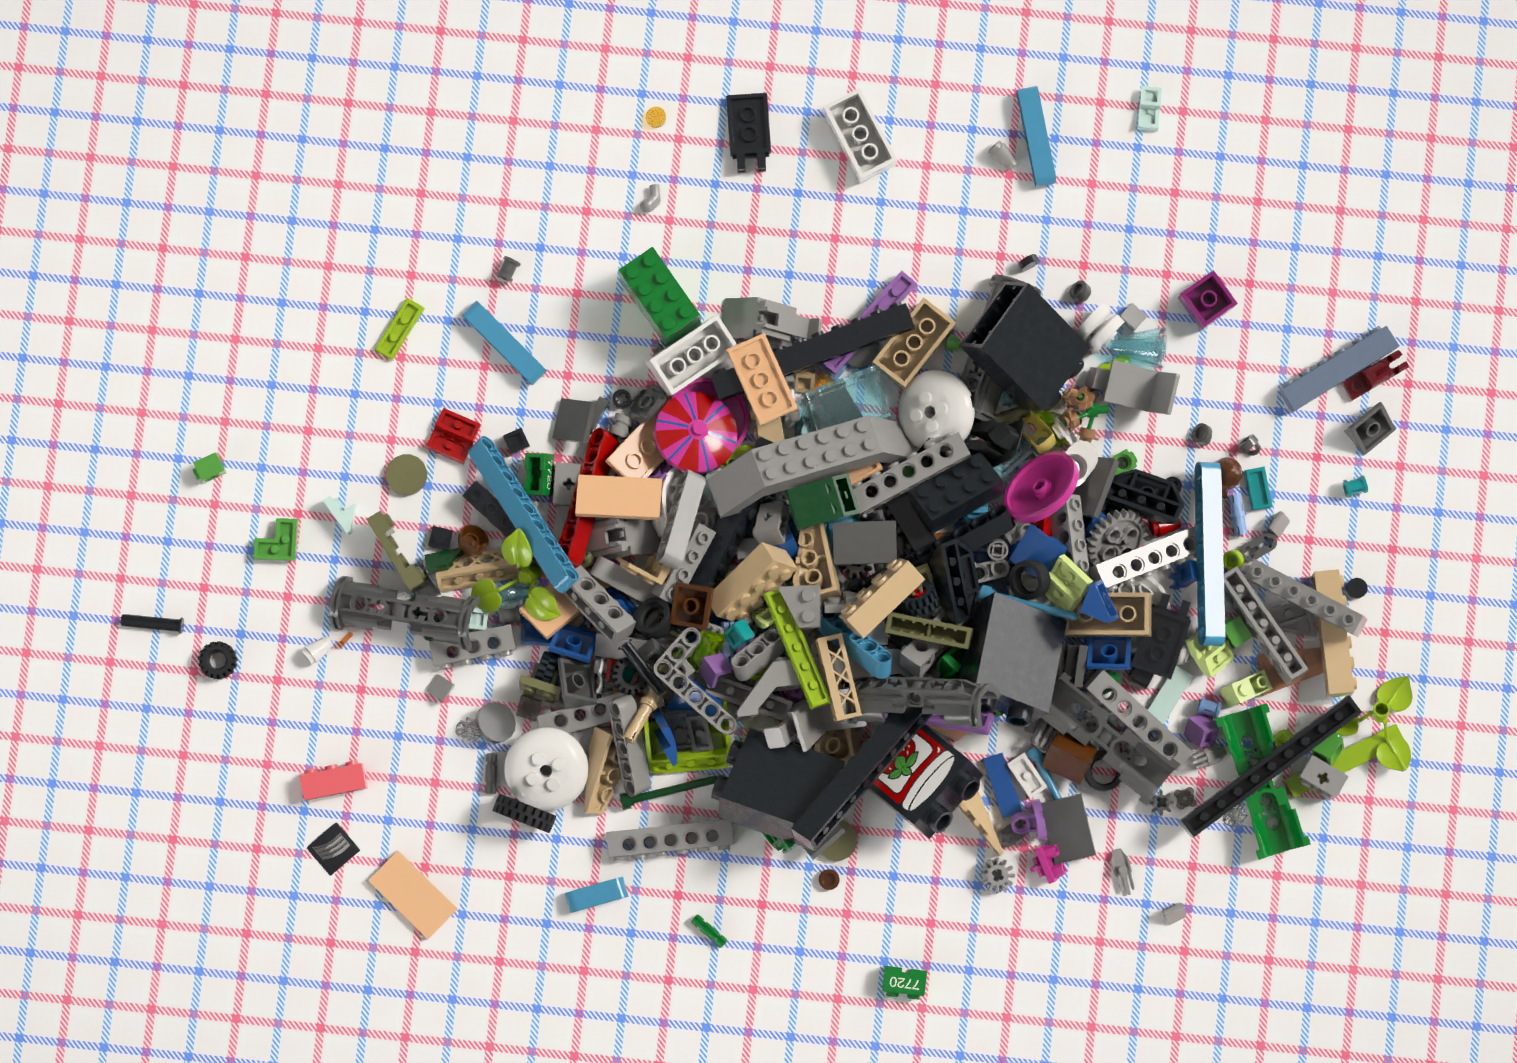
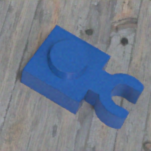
[1168,559,1198,590]

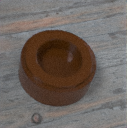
[819,869,840,890]

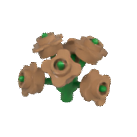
[1062,384,1108,443]

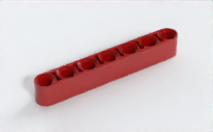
[559,428,618,568]

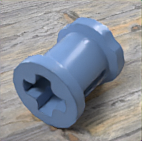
[1196,696,1222,720]

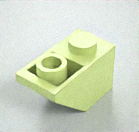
[1219,670,1273,708]

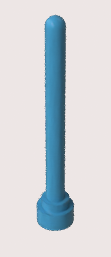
[979,585,1078,620]
[1025,746,1062,800]

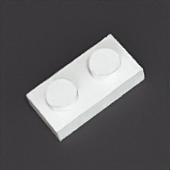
[1007,753,1047,799]

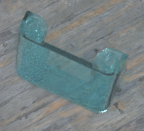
[795,365,891,433]

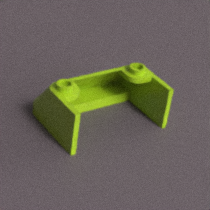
[644,701,731,774]

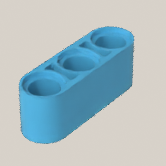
[565,876,629,913]

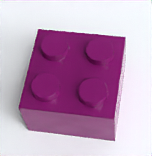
[1177,270,1238,331]

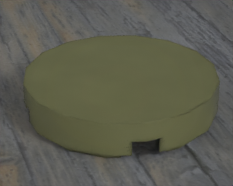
[386,454,428,495]
[821,820,857,861]

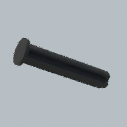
[120,614,184,634]
[618,639,666,696]

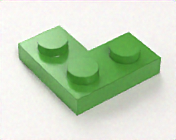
[253,518,298,561]

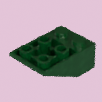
[785,473,860,530]

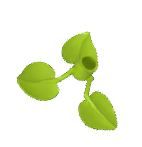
[471,528,561,620]
[1336,676,1413,772]

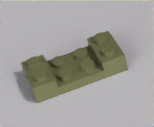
[366,510,428,593]

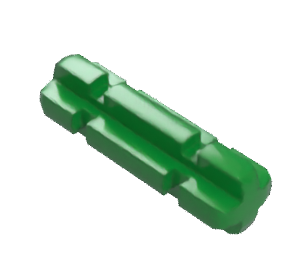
[691,914,727,948]

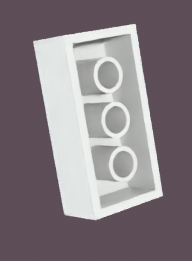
[823,88,898,183]
[645,315,737,396]

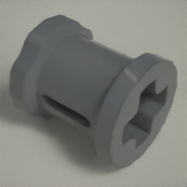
[496,256,521,283]
[498,605,522,626]

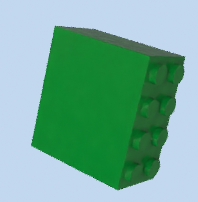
[618,246,701,347]

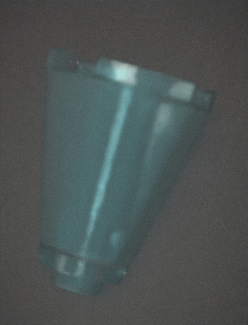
[1110,328,1167,369]

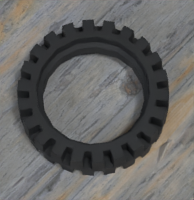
[492,793,556,833]

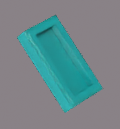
[1244,466,1273,511]

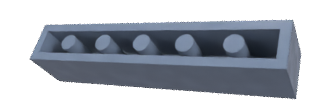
[1279,325,1400,413]

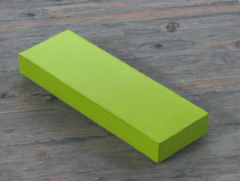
[374,297,425,361]

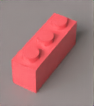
[299,760,368,801]

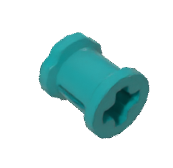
[1342,475,1368,498]

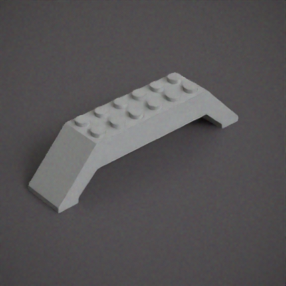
[706,415,913,518]
[732,646,927,721]

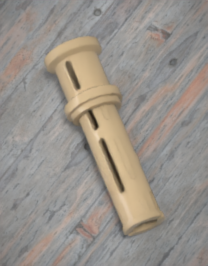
[622,685,666,744]

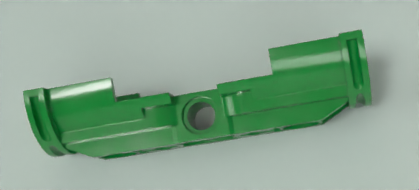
[1215,703,1311,860]

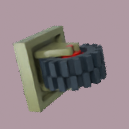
[897,563,939,617]
[519,651,562,704]

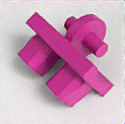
[1029,844,1067,884]

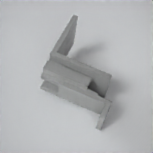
[722,297,822,348]
[1086,360,1180,415]
[586,518,662,564]
[764,687,868,752]

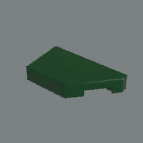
[424,548,464,574]

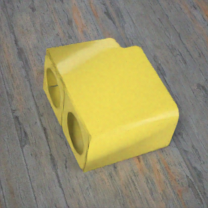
[1017,410,1057,455]

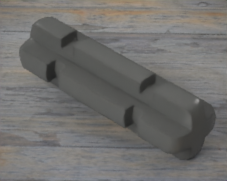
[484,753,497,794]

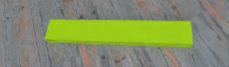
[764,589,831,710]
[1284,724,1404,798]

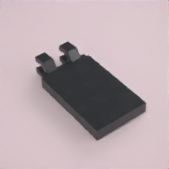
[726,93,771,174]
[1131,593,1191,680]

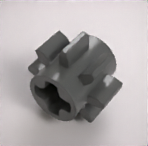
[1148,790,1174,816]

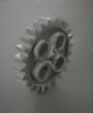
[1086,509,1148,566]

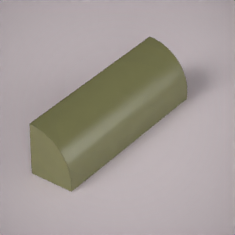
[885,612,974,649]

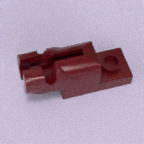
[1341,350,1409,401]

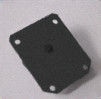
[966,418,1025,468]

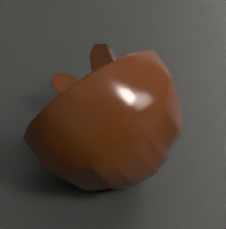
[1216,457,1243,499]
[458,524,489,556]

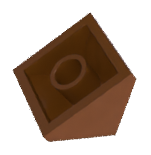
[670,582,714,630]
[1042,732,1099,786]

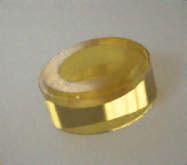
[646,107,666,128]

